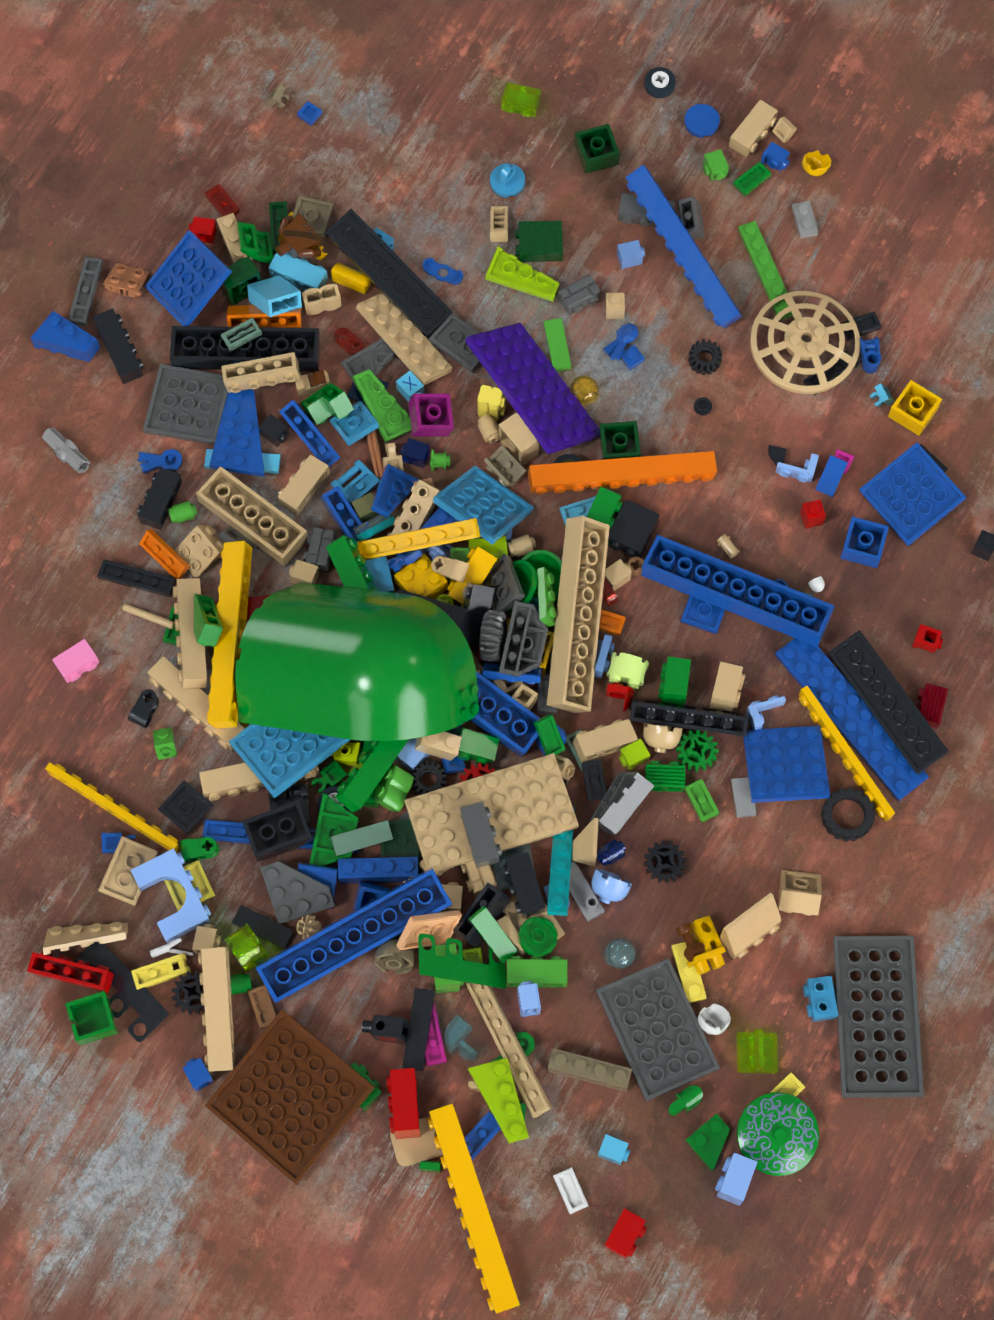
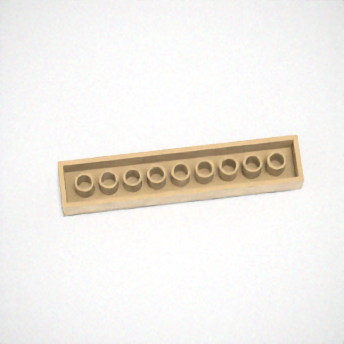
[547,516,610,713]

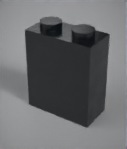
[608,499,660,558]

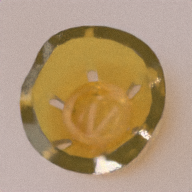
[570,375,599,405]

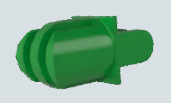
[668,1085,703,1116]

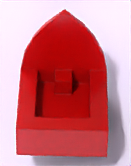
[606,682,634,712]

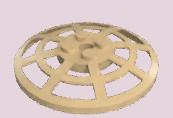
[750,291,860,394]

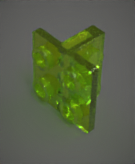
[736,1029,778,1074]

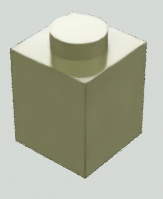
[351,493,380,524]

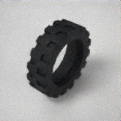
[821,788,875,842]

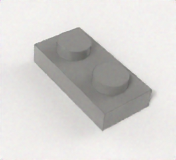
[792,201,818,238]

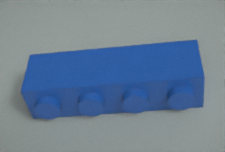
[338,857,419,884]

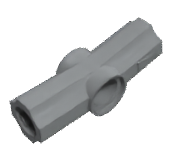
[42,427,90,473]

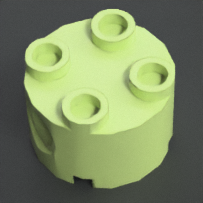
[606,652,649,690]

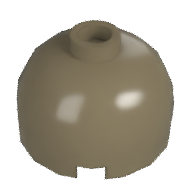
[374,937,414,974]

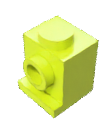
[331,742,361,767]

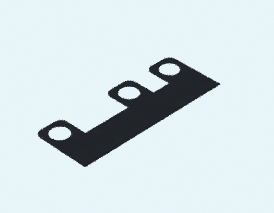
[73,941,170,1042]

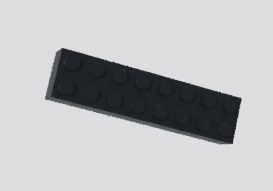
[170,326,320,371]

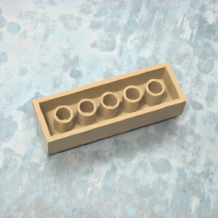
[196,466,308,567]

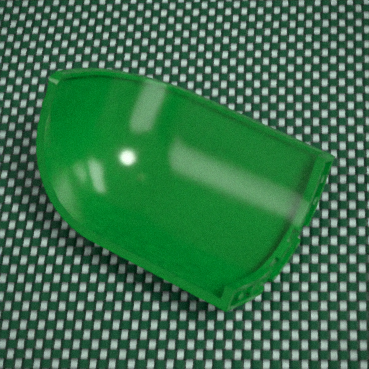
[235,582,479,741]

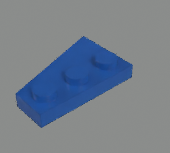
[370,464,419,518]

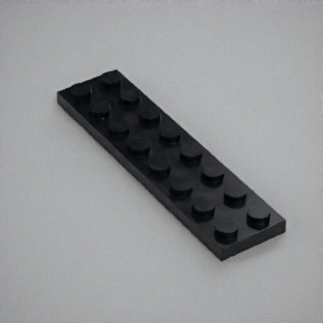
[325,208,453,338]
[828,630,950,775]

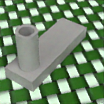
[569,861,605,922]

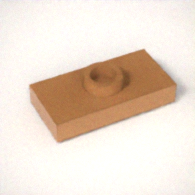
[247,985,277,1030]

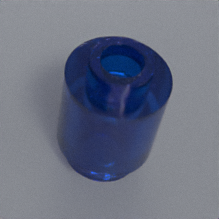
[597,839,626,866]

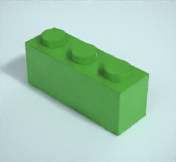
[507,956,567,987]

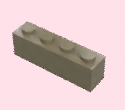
[548,1048,632,1092]

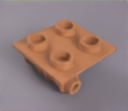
[103,263,150,298]

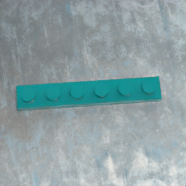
[547,807,575,916]

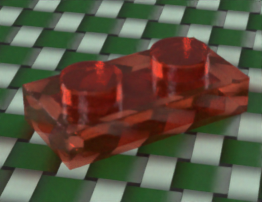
[205,184,240,217]

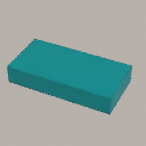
[356,516,395,541]

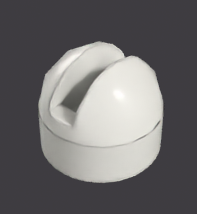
[808,576,825,592]

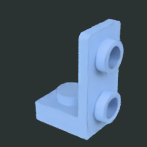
[776,453,819,482]
[746,695,786,731]

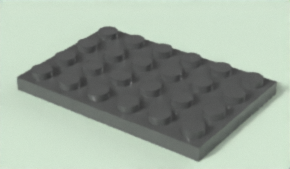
[595,958,720,1102]

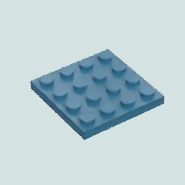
[433,465,534,545]

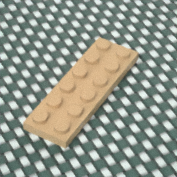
[356,293,453,385]

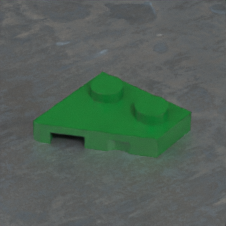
[685,1113,730,1171]

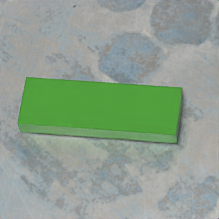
[544,318,571,372]

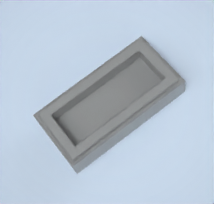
[731,777,756,818]

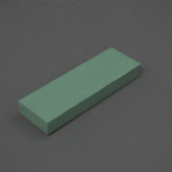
[330,820,393,856]

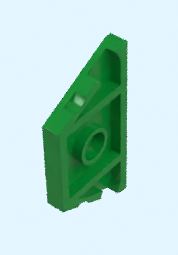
[309,794,359,866]

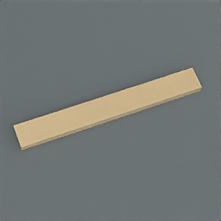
[465,982,552,1118]

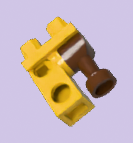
[676,915,726,975]

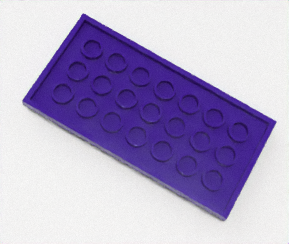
[465,322,600,454]

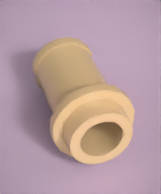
[717,534,740,559]

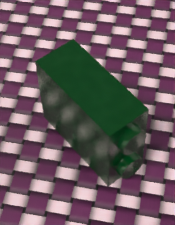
[515,221,563,262]

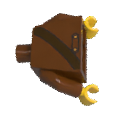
[275,211,328,260]

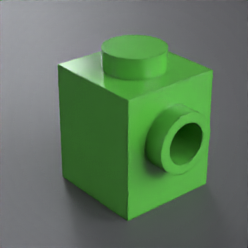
[703,149,729,181]

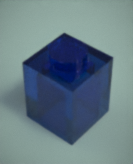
[400,438,430,468]

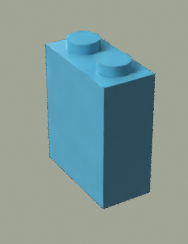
[247,275,302,317]

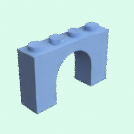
[131,849,211,943]

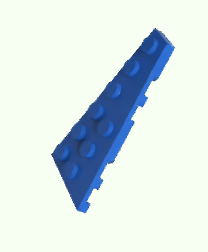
[209,389,265,477]

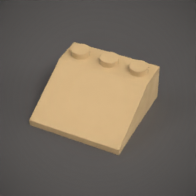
[720,893,782,960]

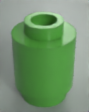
[168,501,197,524]

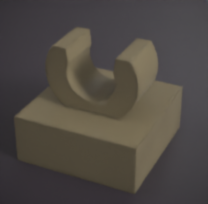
[266,84,289,108]

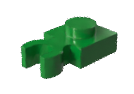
[311,760,347,794]

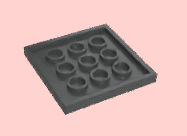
[143,364,228,445]

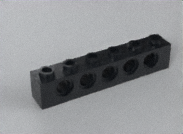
[630,698,749,736]

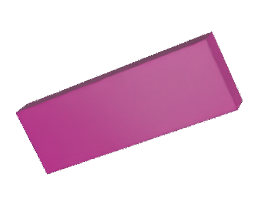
[425,1003,447,1066]

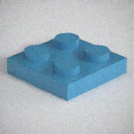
[330,401,380,446]

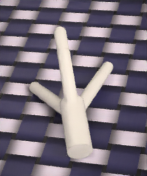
[150,938,194,958]

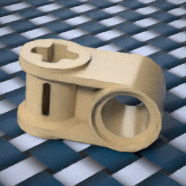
[431,556,469,583]

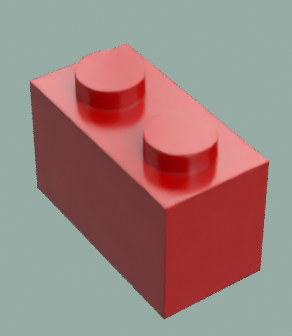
[604,1208,647,1259]

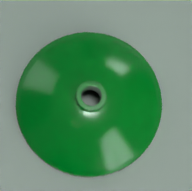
[521,550,562,603]
[506,560,538,615]

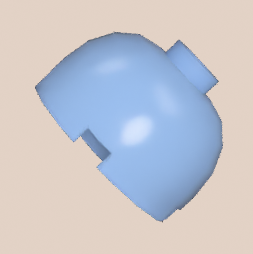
[591,869,632,904]

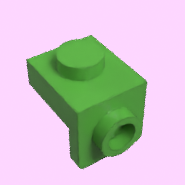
[153,727,177,760]

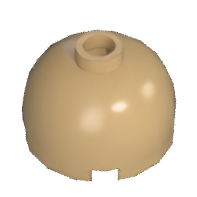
[643,723,683,753]

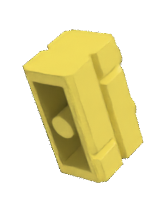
[477,385,506,421]

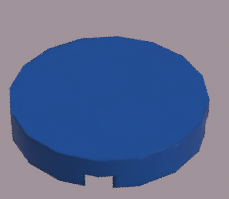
[684,104,720,138]

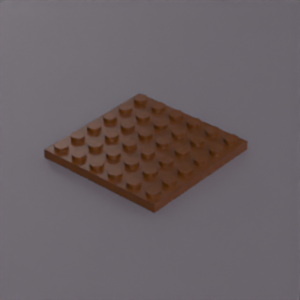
[205,1009,375,1185]

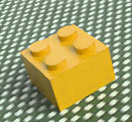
[888,380,942,436]
[394,553,448,599]

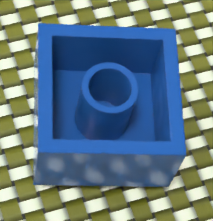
[840,516,889,568]

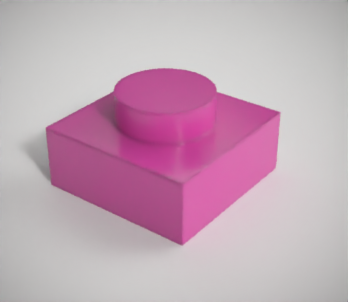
[834,449,854,474]

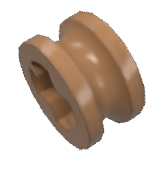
[628,557,644,576]

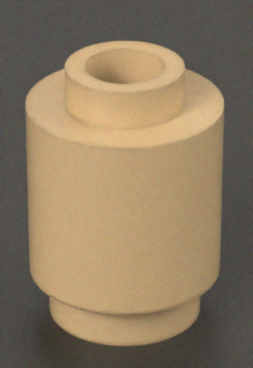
[478,415,500,444]
[507,534,536,558]

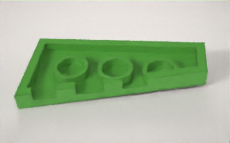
[352,369,412,443]

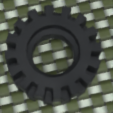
[688,339,722,375]
[412,761,447,795]

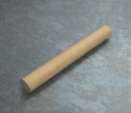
[122,603,175,629]

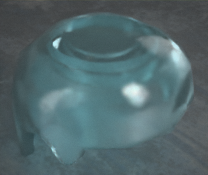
[603,938,636,969]

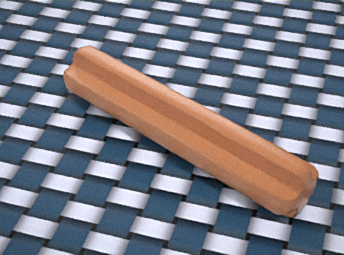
[366,430,384,480]

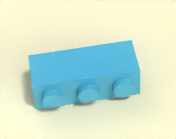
[268,253,328,291]

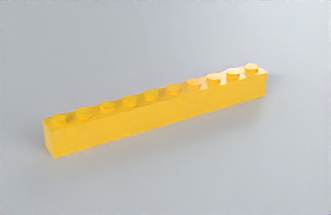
[206,541,253,729]
[427,1104,520,1314]

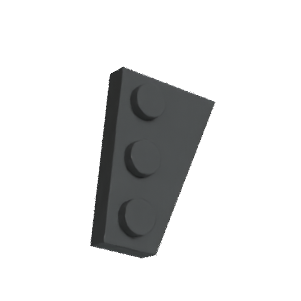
[341,339,396,386]

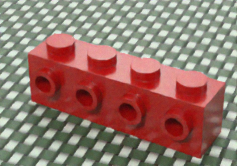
[27,951,114,993]

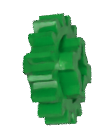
[676,730,719,772]

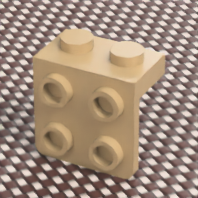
[175,525,225,577]

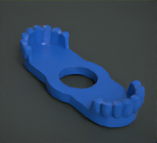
[422,258,463,285]

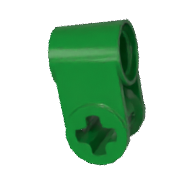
[180,837,219,862]

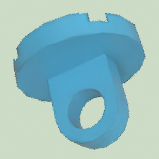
[490,163,525,198]

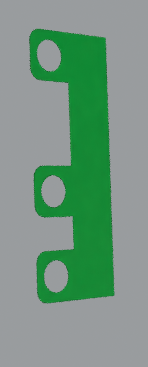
[418,933,506,989]

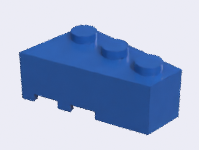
[31,311,100,362]

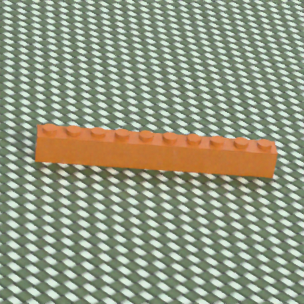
[528,451,717,495]

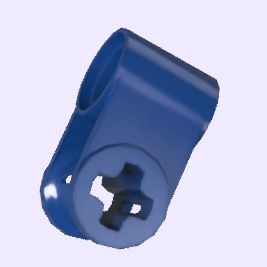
[859,337,881,374]

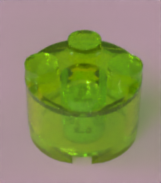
[224,924,269,972]

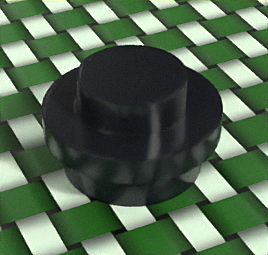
[694,397,712,416]

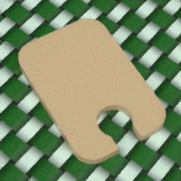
[390,1116,443,1167]

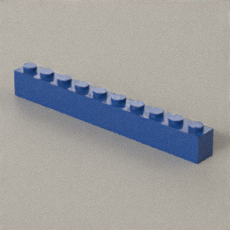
[626,165,743,329]

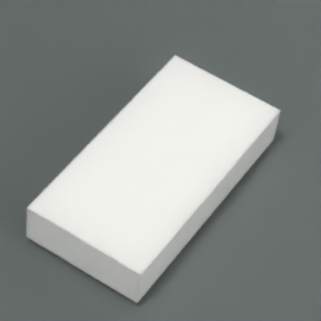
[553,1167,589,1215]

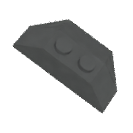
[499,601,548,677]

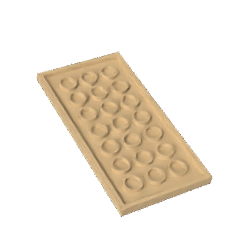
[404,753,579,873]

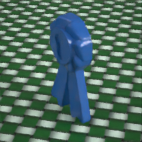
[603,323,639,361]
[138,449,182,474]

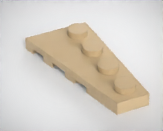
[43,922,128,955]

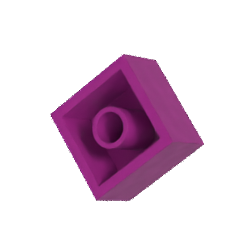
[408,393,454,437]

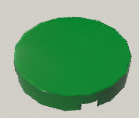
[518,917,558,957]

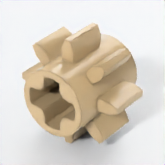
[297,915,321,939]

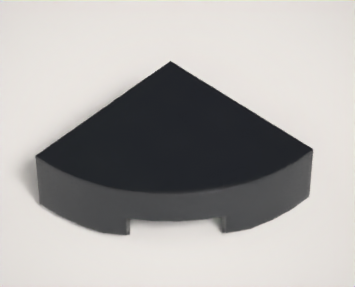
[768,445,787,466]

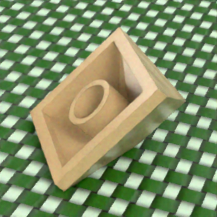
[572,818,598,866]

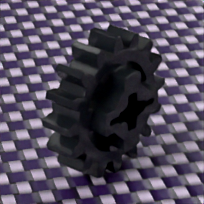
[643,840,687,884]
[171,971,205,1015]

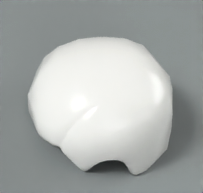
[698,1003,731,1035]

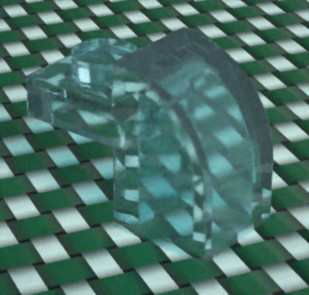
[445,1015,478,1062]

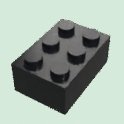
[242,800,313,862]

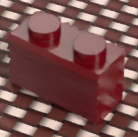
[916,683,949,729]

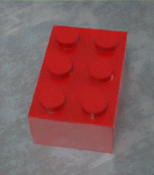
[386,1068,420,1139]

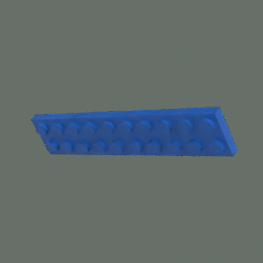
[775,638,929,802]

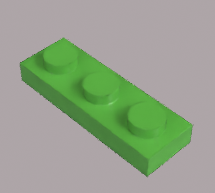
[537,567,556,627]

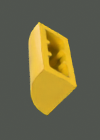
[331,262,372,295]

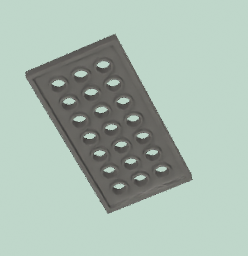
[833,936,924,1098]

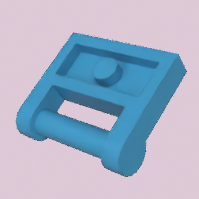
[330,460,380,506]

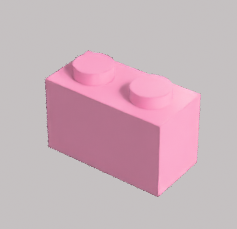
[52,639,100,683]

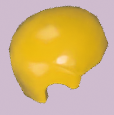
[802,150,831,177]

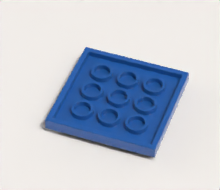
[145,230,232,327]
[859,442,966,547]
[743,726,830,803]

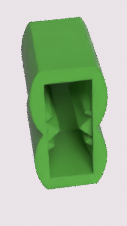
[374,766,414,812]

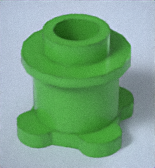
[430,449,450,471]

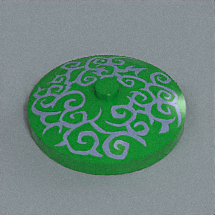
[736,1092,819,1176]

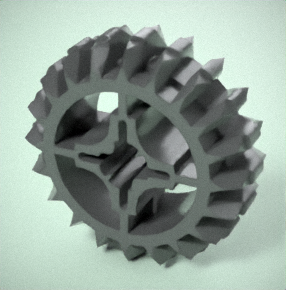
[479,610,507,662]

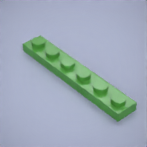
[738,221,793,320]

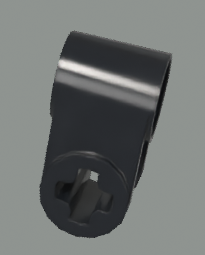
[128,689,159,729]

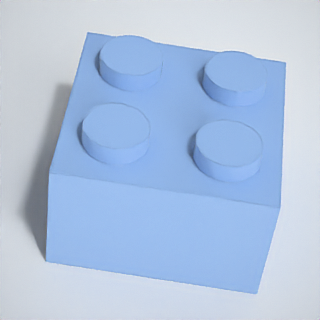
[715,1153,757,1206]

